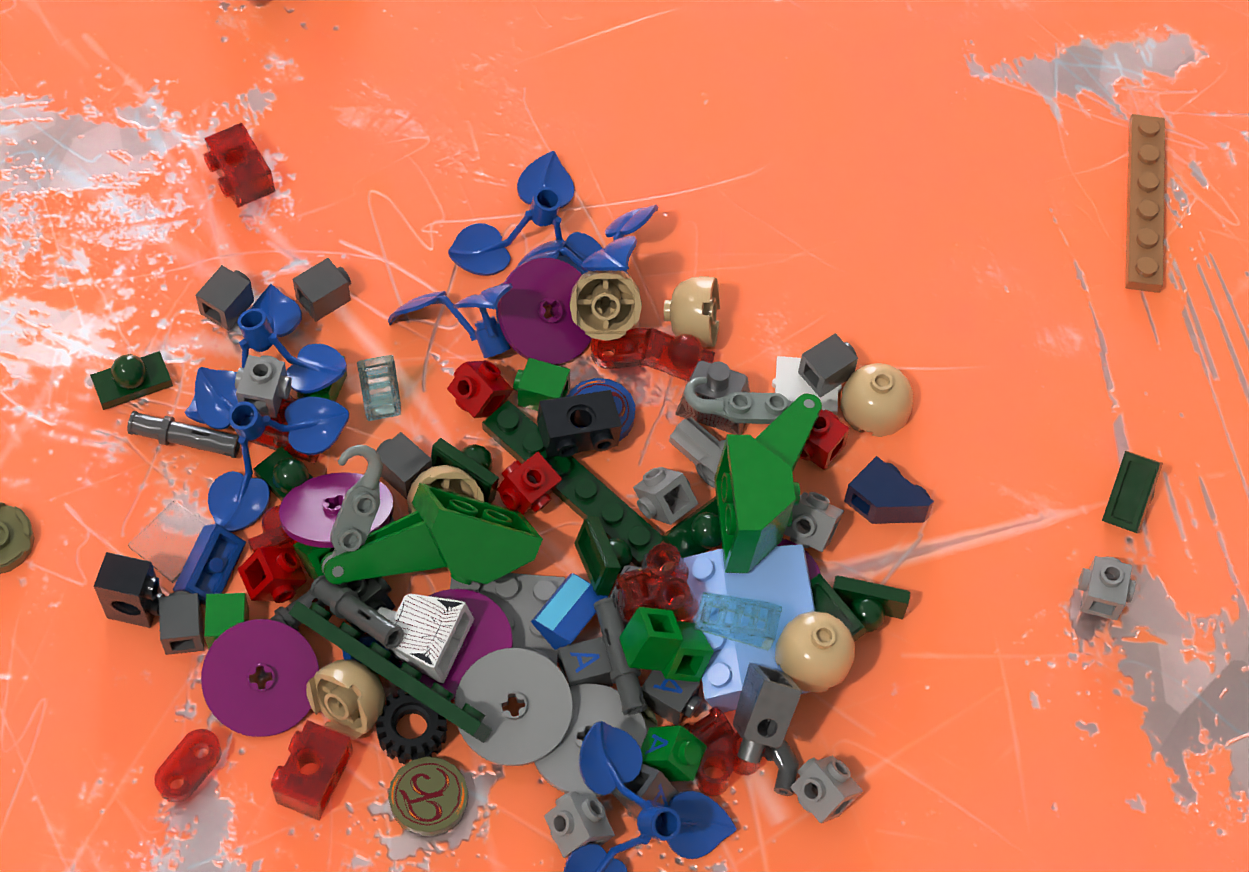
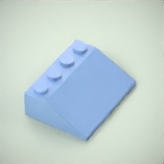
[684,545,816,714]

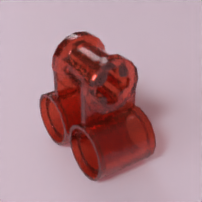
[615,543,699,622]
[683,706,765,796]

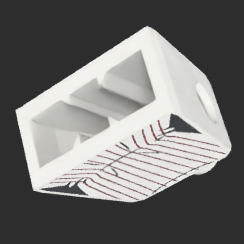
[378,594,474,684]

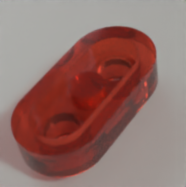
[591,328,662,369]
[154,729,222,803]

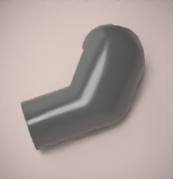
[763,740,799,796]

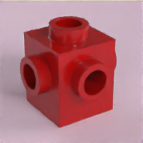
[447,360,514,418]
[800,409,850,470]
[496,452,562,515]
[237,546,307,603]

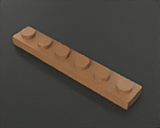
[1125,114,1165,293]

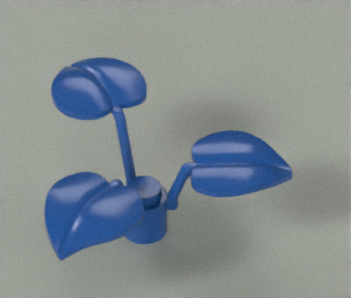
[448,151,603,276]
[515,204,659,274]
[388,282,513,358]
[184,284,347,424]
[194,367,349,532]
[564,721,737,872]

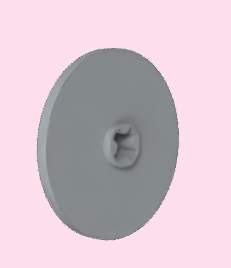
[454,648,573,766]
[534,684,647,797]

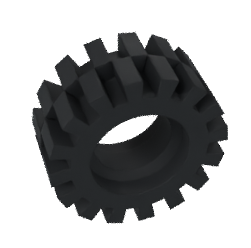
[376,689,448,765]

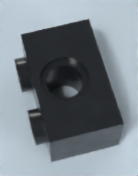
[537,390,622,458]
[93,552,165,628]

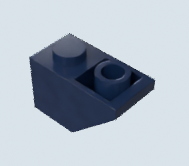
[844,456,934,524]

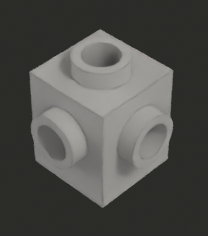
[235,355,292,418]
[633,467,699,525]
[784,492,844,552]
[1078,556,1136,621]
[790,755,863,824]
[544,791,615,858]

